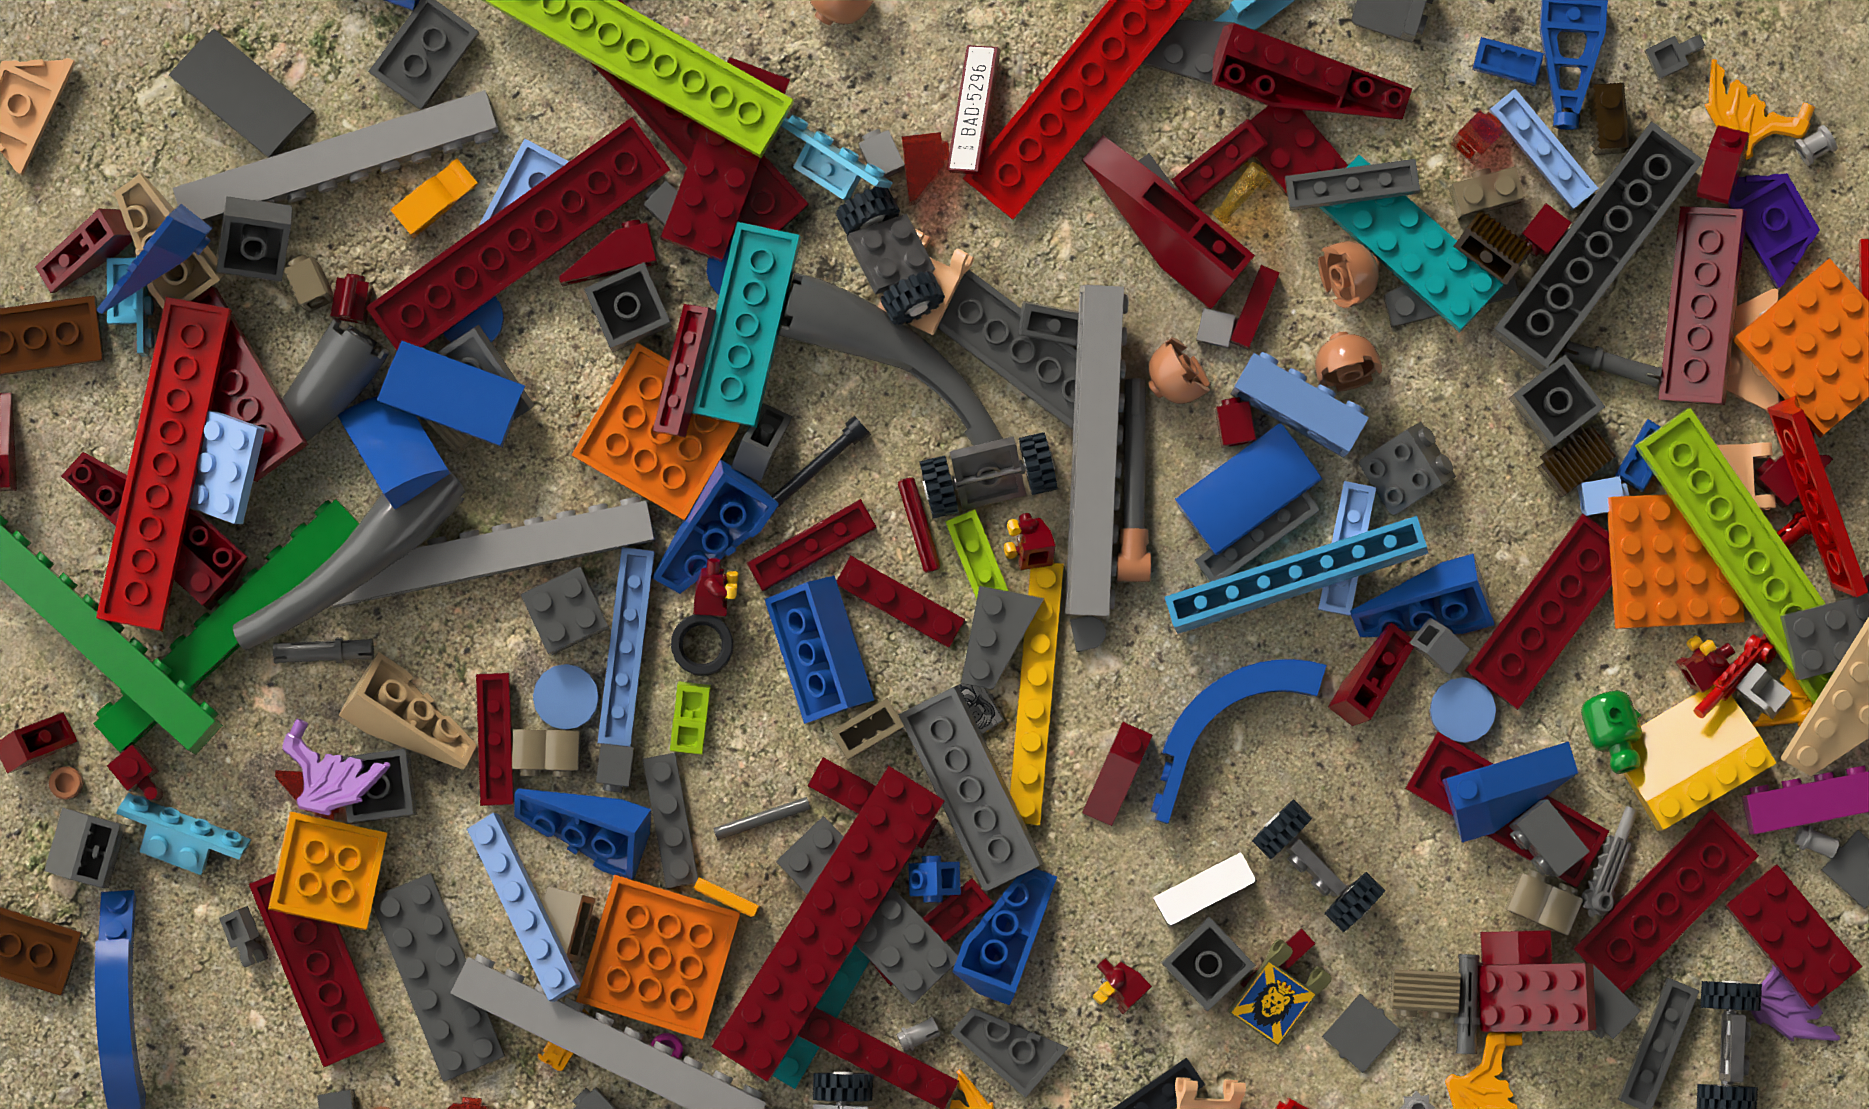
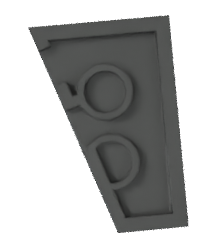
[436,325,535,420]
[961,586,1044,689]
[951,1007,1069,1098]

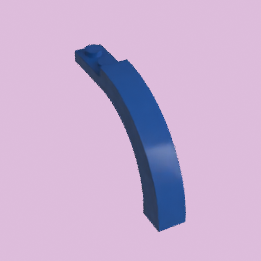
[1151,659,1327,824]
[95,890,146,1109]

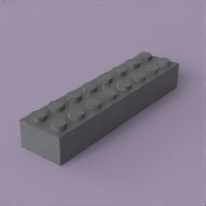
[1490,121,1704,372]

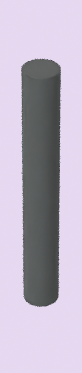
[713,797,811,840]

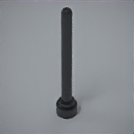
[771,415,871,509]

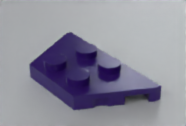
[1728,173,1820,289]

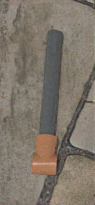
[1117,378,1151,582]

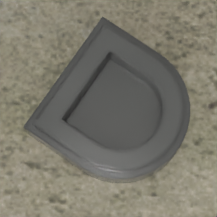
[1070,616,1106,652]

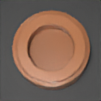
[49,766,84,800]

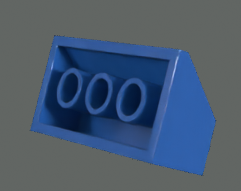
[764,575,874,724]

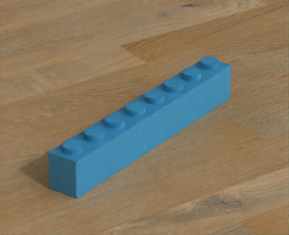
[1165,516,1429,634]

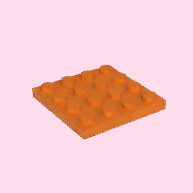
[1733,258,1869,438]
[571,342,742,521]
[1607,494,1744,629]
[576,875,741,1040]

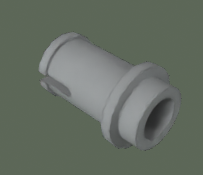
[1794,825,1839,859]
[896,1017,941,1052]

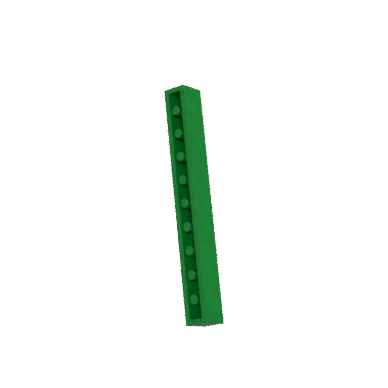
[93,499,359,753]
[0,514,223,755]

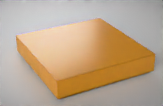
[694,877,761,917]

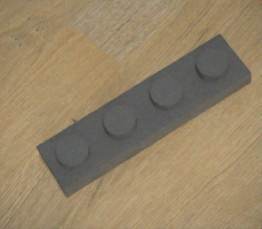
[1285,159,1420,211]
[1194,491,1320,582]
[643,753,698,888]
[1618,978,1699,1109]

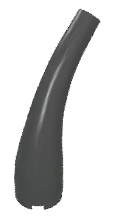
[778,272,1003,446]
[282,318,389,441]
[233,470,465,650]

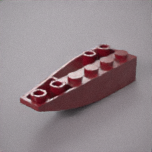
[1212,23,1412,120]
[1082,135,1255,310]
[61,452,248,611]

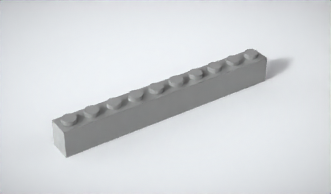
[173,90,499,227]
[1065,285,1129,616]
[332,497,656,608]
[451,954,766,1109]

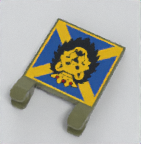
[1227,939,1332,1047]

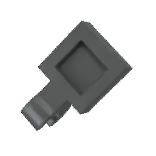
[1644,34,1706,80]
[219,906,268,968]

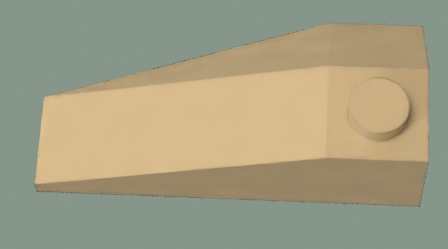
[114,172,226,309]
[339,652,477,770]

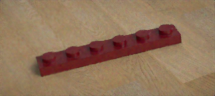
[798,1007,959,1109]

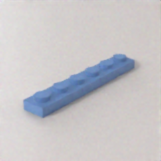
[597,547,655,747]
[467,813,581,1002]

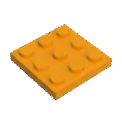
[268,811,387,930]

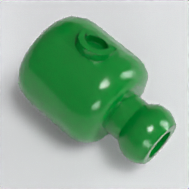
[1581,690,1642,774]

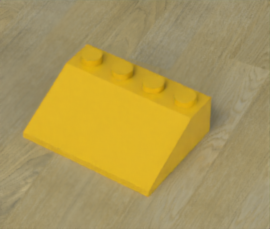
[1623,685,1776,831]

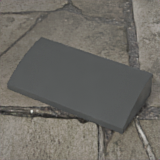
[169,29,314,158]

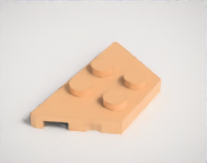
[0,58,76,176]
[1727,289,1778,414]

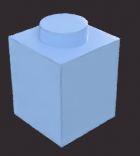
[1577,476,1629,516]

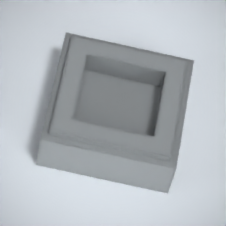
[1196,308,1235,348]

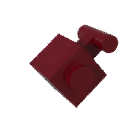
[330,273,373,325]
[107,745,163,801]

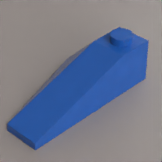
[97,204,212,314]
[652,459,778,594]
[1350,554,1495,637]
[1442,741,1578,843]
[514,788,651,880]
[952,868,1057,1006]

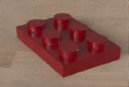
[1251,106,1348,196]

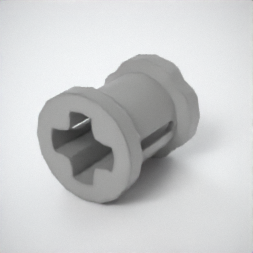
[1794,125,1838,166]

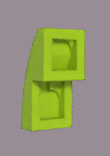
[670,681,711,755]

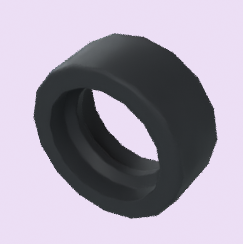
[671,614,734,676]

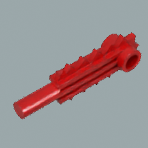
[1693,634,1777,719]

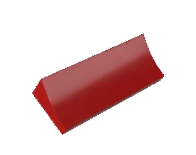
[1767,396,1868,597]

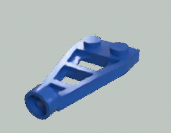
[1539,0,1608,130]

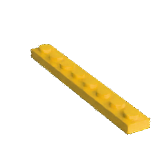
[1010,563,1064,826]

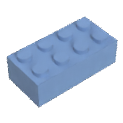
[1230,352,1369,458]

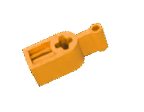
[390,158,478,239]

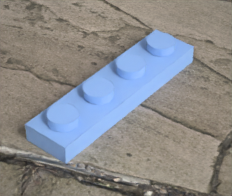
[1489,89,1599,210]
[1318,481,1376,616]

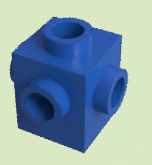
[908,856,961,903]

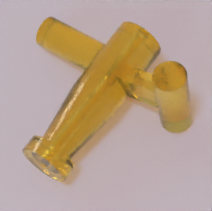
[1213,161,1272,224]

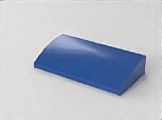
[377,341,526,448]
[338,396,451,509]
[1175,422,1322,556]

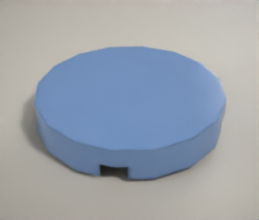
[533,664,599,730]
[1429,677,1496,743]

